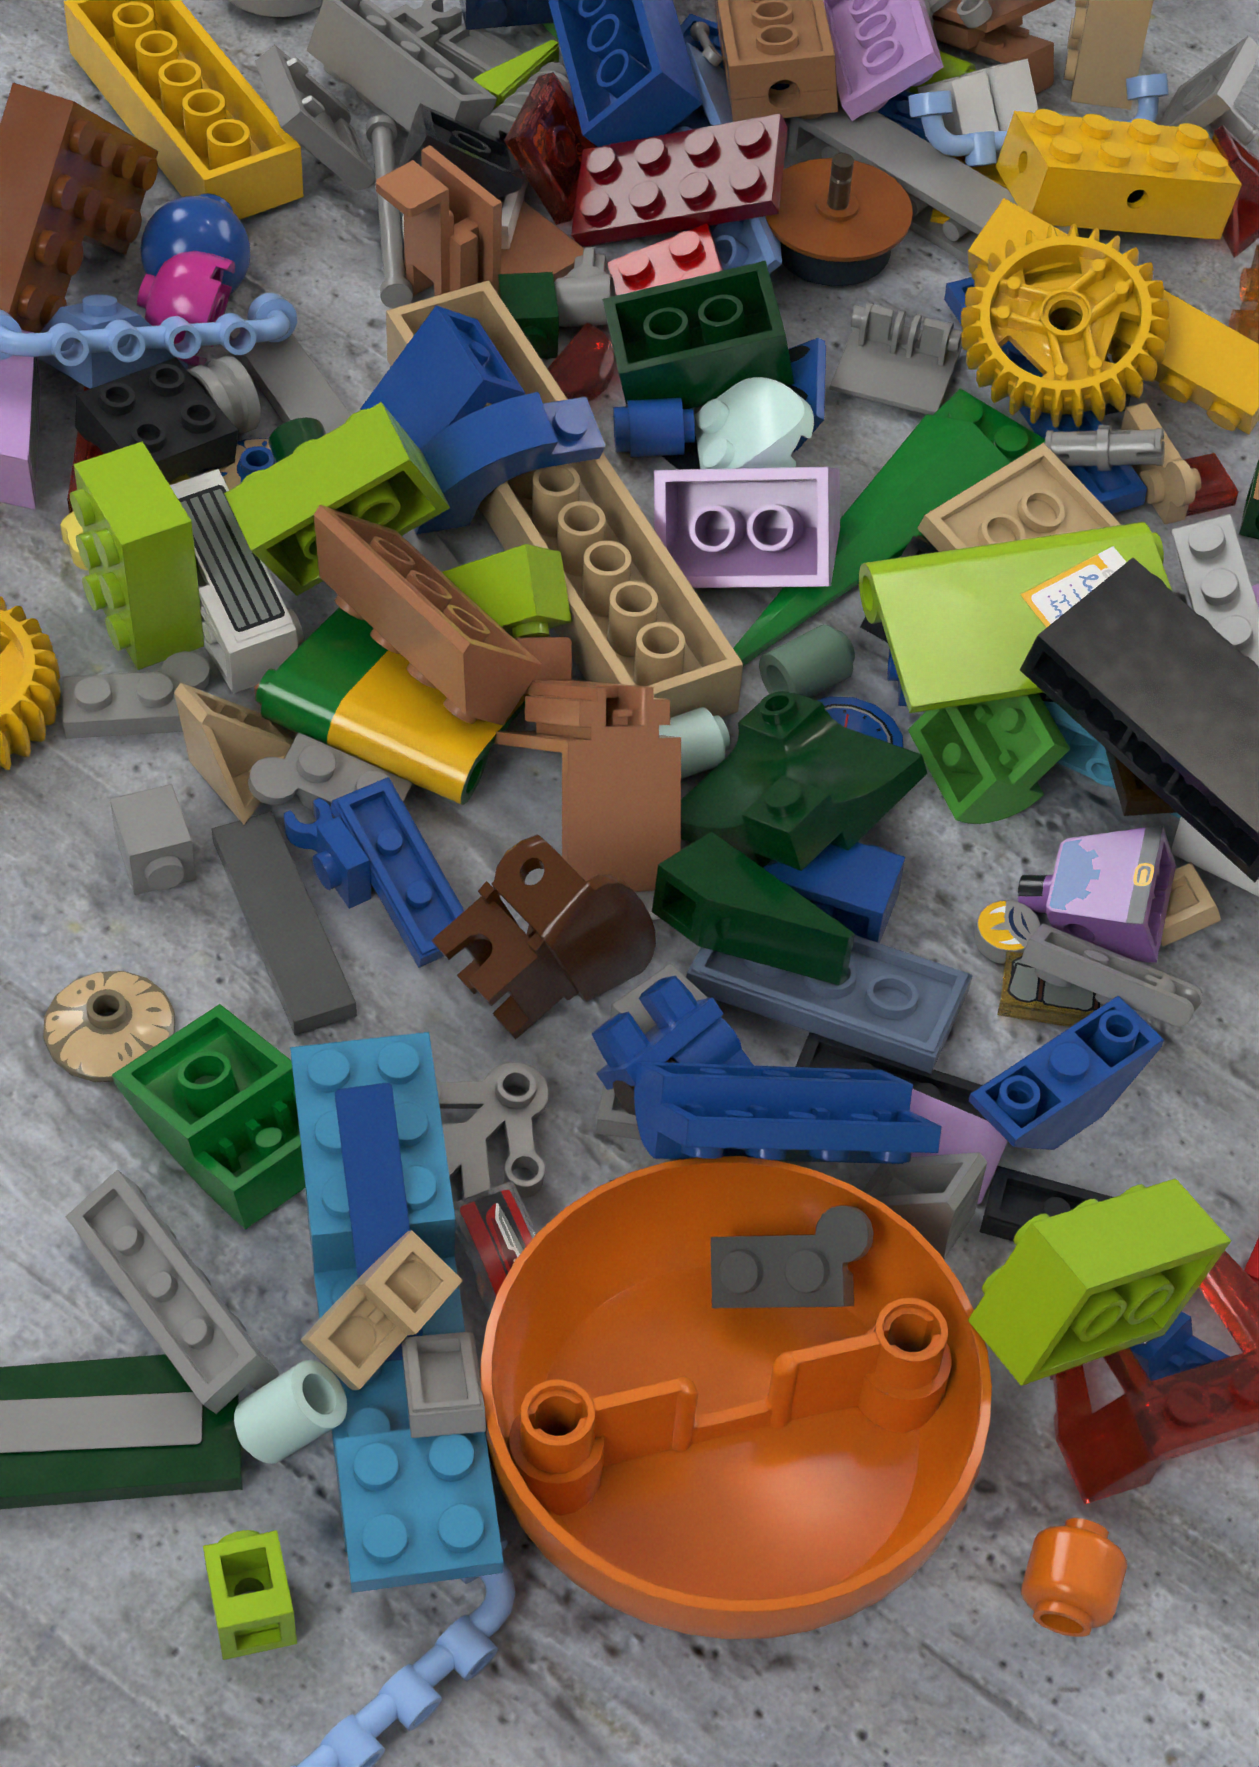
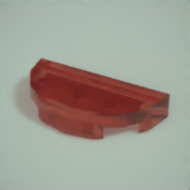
[547,322,614,401]

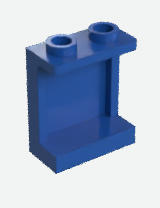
[360,305,525,449]

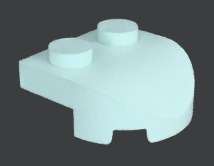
[694,377,814,469]

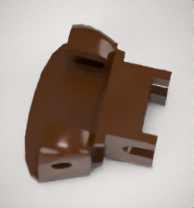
[431,835,656,1039]

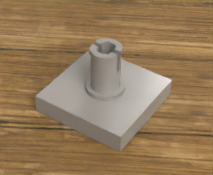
[1158,35,1259,153]

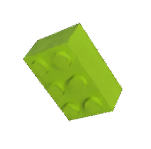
[224,402,450,596]
[70,441,204,670]
[968,1178,1231,1386]

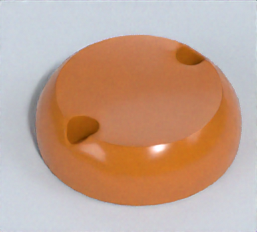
[480,1156,992,1639]

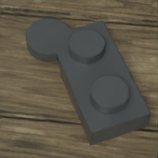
[711,1205,874,1308]

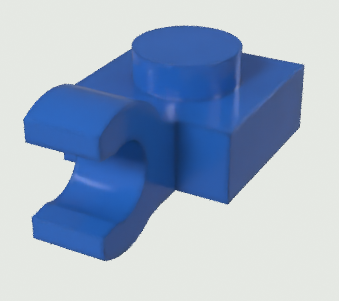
[284,798,371,909]

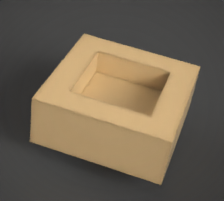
[1161,862,1221,947]

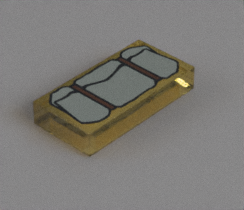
[997,951,1103,1027]

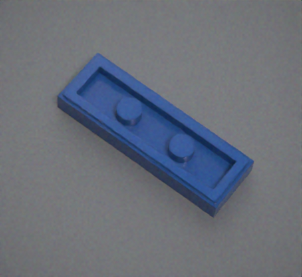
[331,777,464,968]

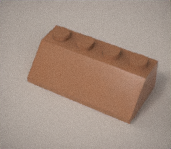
[314,505,543,725]

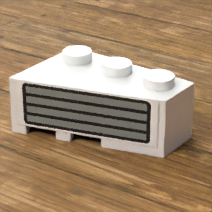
[170,469,304,694]

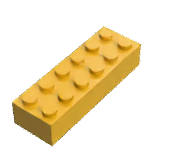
[63,0,304,220]

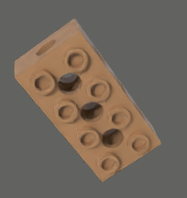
[715,0,838,122]

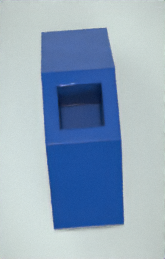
[969,996,1164,1150]

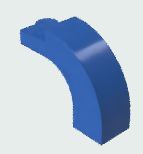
[414,392,606,535]

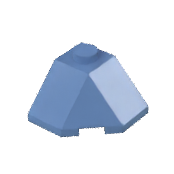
[38,294,188,389]

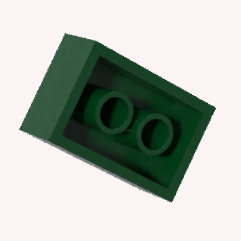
[602,260,794,409]

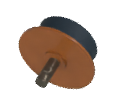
[765,153,913,286]

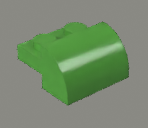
[908,693,1070,824]

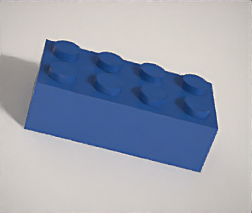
[548,0,703,147]

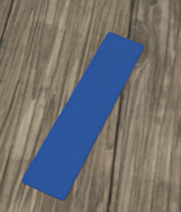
[335,1083,423,1362]

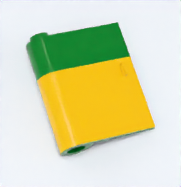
[256,607,530,805]

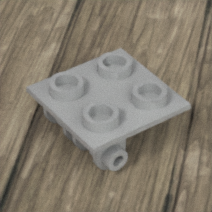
[829,302,963,415]

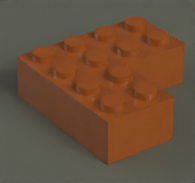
[0,83,159,333]

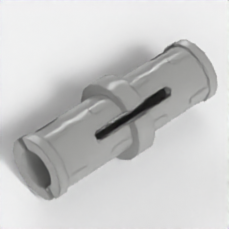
[1045,425,1165,471]

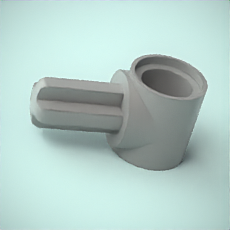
[555,247,616,328]

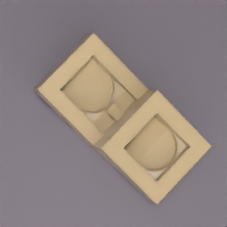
[300,1230,463,1390]

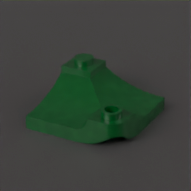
[681,691,927,871]

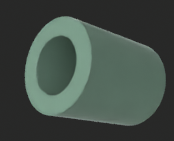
[759,624,855,698]

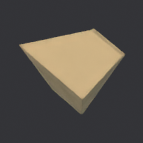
[174,682,294,825]

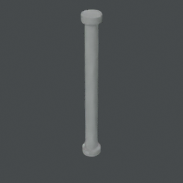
[366,115,413,308]

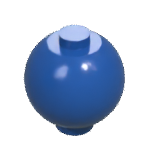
[140,194,250,295]

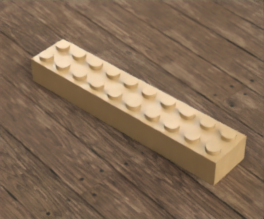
[386,280,743,718]

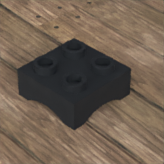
[75,357,238,483]

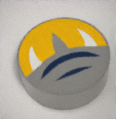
[974,900,1040,964]

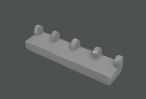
[65,1170,279,1414]

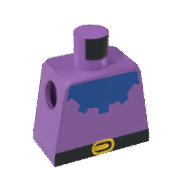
[1018,826,1176,963]

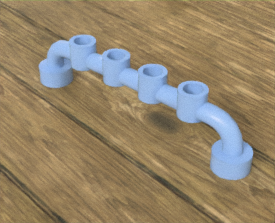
[908,73,1169,167]
[0,293,297,366]
[195,1533,516,1767]

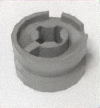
[187,354,261,435]

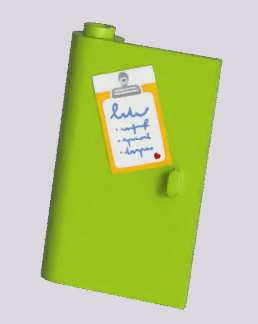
[859,522,1172,713]

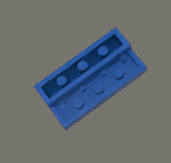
[634,1061,942,1164]

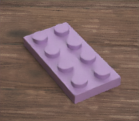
[823,0,944,121]

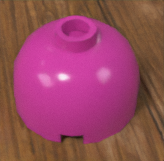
[137,251,235,367]

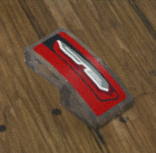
[453,1180,537,1316]

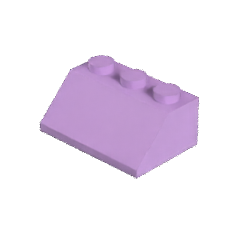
[654,467,840,588]

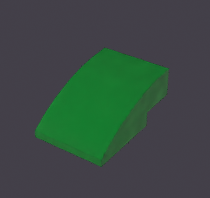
[112,1004,305,1230]

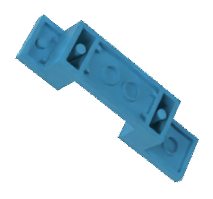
[290,1032,504,1593]

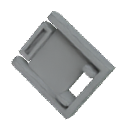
[255,44,375,191]

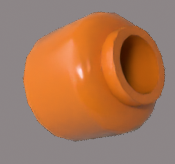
[1021,1518,1127,1637]

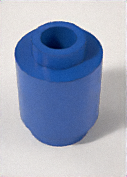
[613,398,695,458]

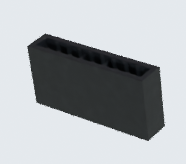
[1020,558,1259,883]

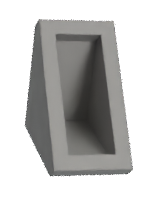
[862,1152,987,1260]

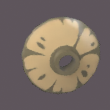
[43,971,175,1082]

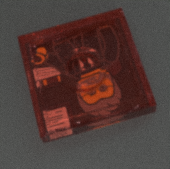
[504,72,597,225]

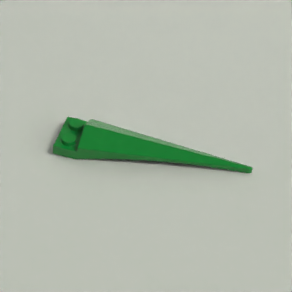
[733,388,1045,667]

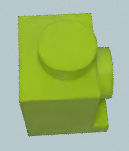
[203,1530,297,1660]

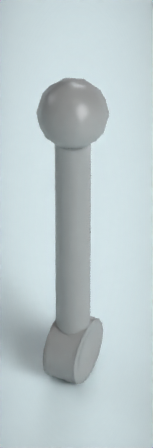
[690,21,723,67]

